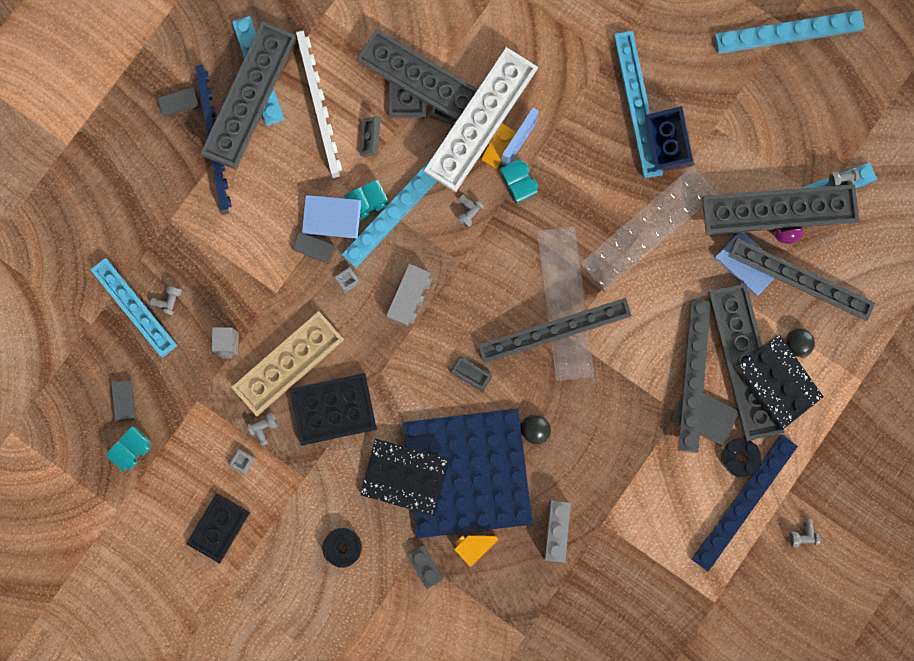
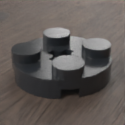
[721,438,761,477]
[322,528,362,568]

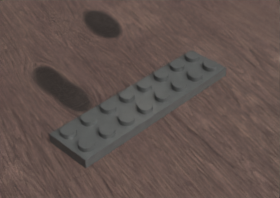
[201,21,297,170]
[356,29,478,121]
[702,184,860,235]
[708,283,785,441]

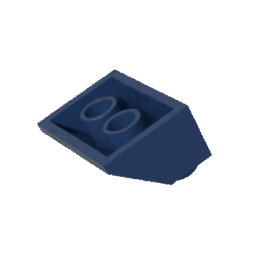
[644,106,695,170]

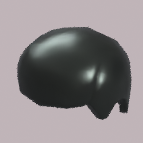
[785,328,815,358]
[521,414,551,445]

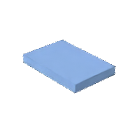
[501,107,539,166]
[302,195,361,239]
[715,232,774,297]

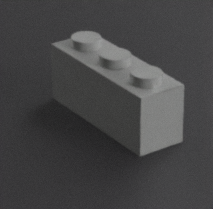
[386,264,433,327]
[544,501,571,563]

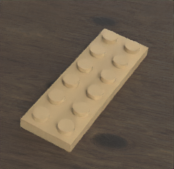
[231,311,344,417]

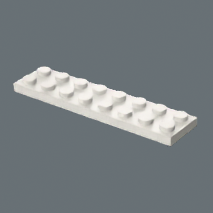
[424,47,538,192]

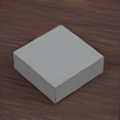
[334,267,361,294]
[229,448,256,475]

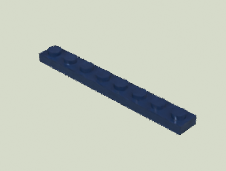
[195,65,232,215]
[691,435,798,572]

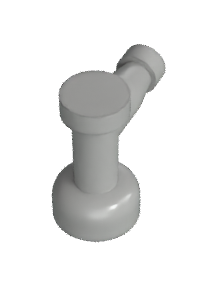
[829,169,860,194]
[457,195,484,228]
[150,286,182,315]
[248,413,278,446]
[789,519,820,547]

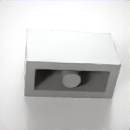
[212,328,239,359]

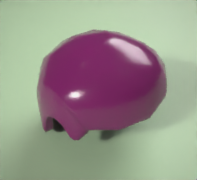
[774,226,803,244]

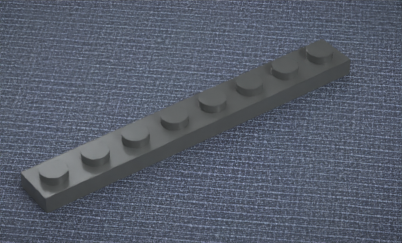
[728,238,875,321]
[478,298,632,363]
[678,299,711,453]

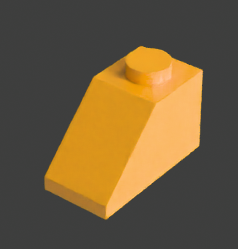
[481,124,517,170]
[454,535,499,567]

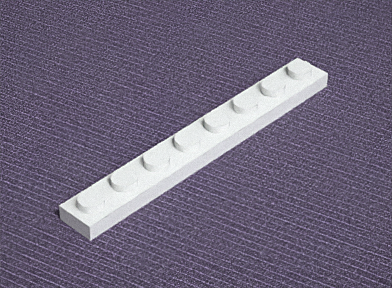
[296,31,342,179]

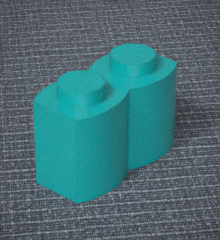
[499,159,539,205]
[344,180,389,219]
[105,427,152,471]

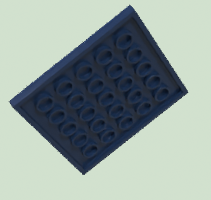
[403,408,533,539]

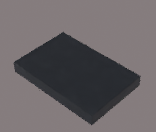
[186,493,251,564]

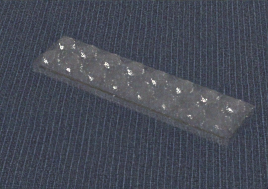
[580,166,718,292]
[537,227,594,381]

